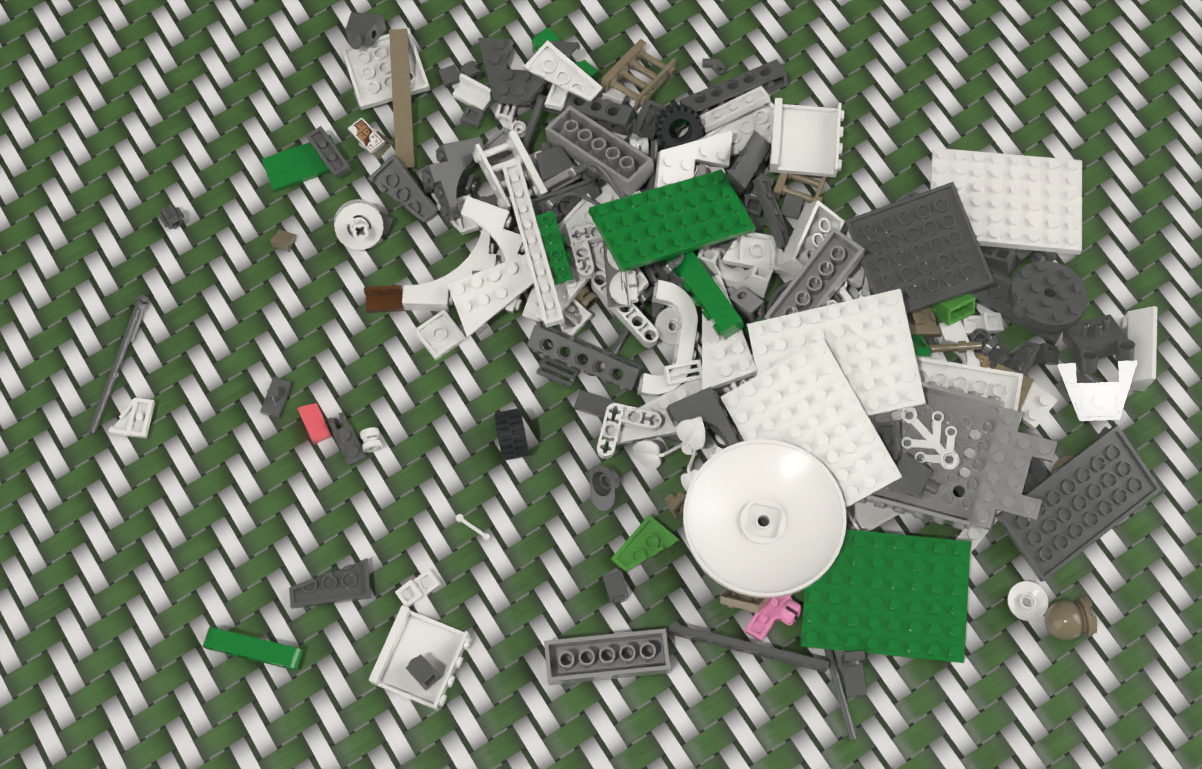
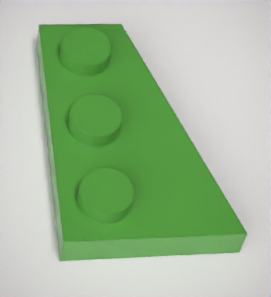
[611,515,680,573]

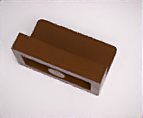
[364,285,404,313]

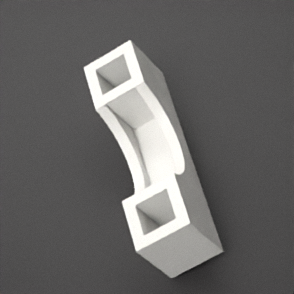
[697,247,773,298]
[937,320,981,367]

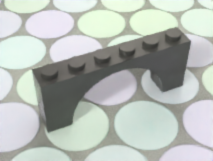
[666,386,739,447]

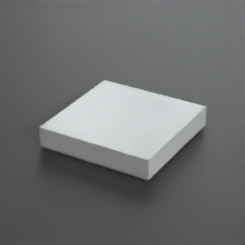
[414,309,467,361]

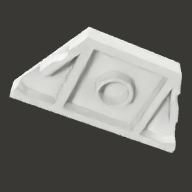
[721,232,790,275]

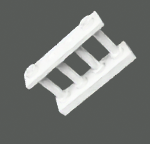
[473,130,548,211]

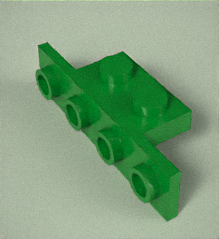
[536,211,573,285]

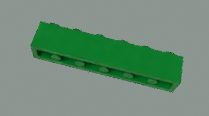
[664,251,744,339]

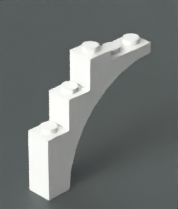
[460,196,526,314]
[402,229,501,312]

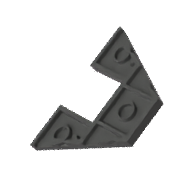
[478,38,580,105]

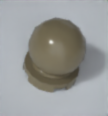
[1044,595,1097,640]

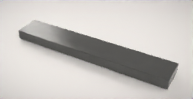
[574,390,683,443]

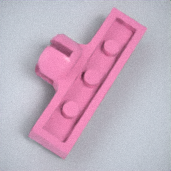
[745,594,801,642]

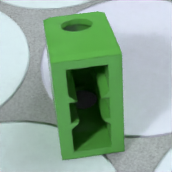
[931,293,976,326]

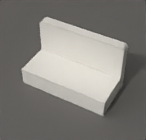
[453,73,493,112]

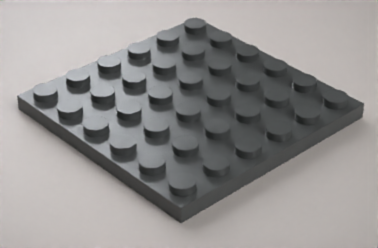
[845,182,995,315]

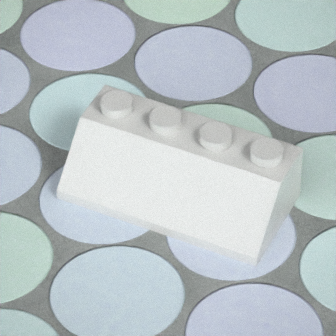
[778,200,845,276]
[1118,306,1157,392]

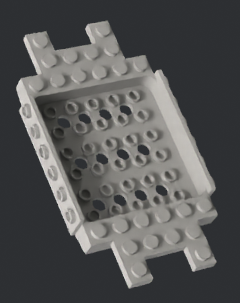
[859,381,1057,531]

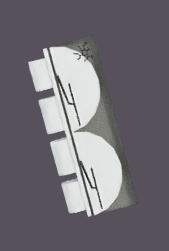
[603,240,638,309]

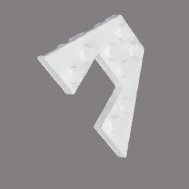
[654,131,733,188]

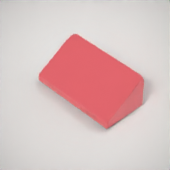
[297,403,332,445]

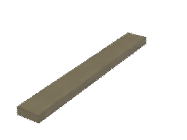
[389,29,415,169]

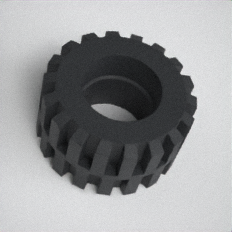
[655,103,703,149]
[494,408,529,460]

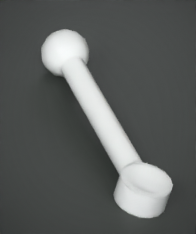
[456,514,490,540]

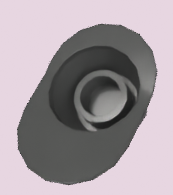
[589,465,620,511]

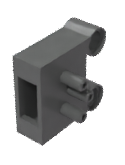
[1062,314,1135,374]

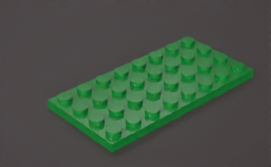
[588,169,756,273]

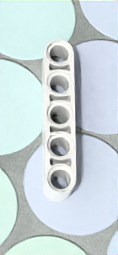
[591,271,659,348]

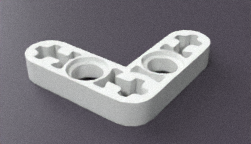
[569,223,603,280]
[597,403,662,459]

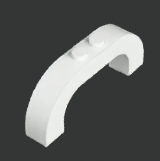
[637,280,699,397]

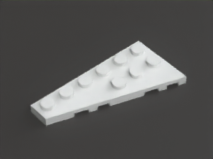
[702,274,757,390]
[600,379,730,445]

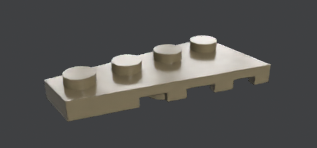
[907,306,941,337]

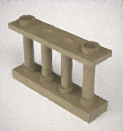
[601,39,676,112]
[773,173,827,203]

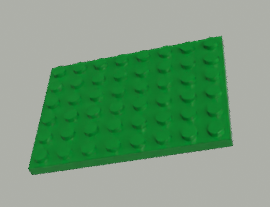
[800,529,971,663]

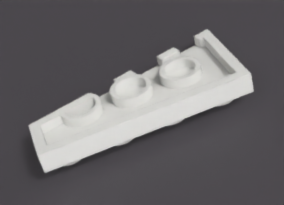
[523,40,603,103]

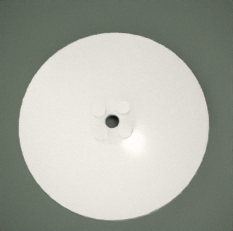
[683,439,846,598]

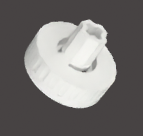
[334,199,384,250]

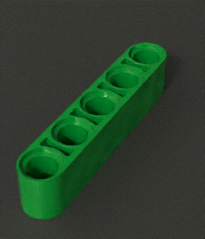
[203,627,303,671]

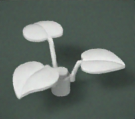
[632,416,705,491]

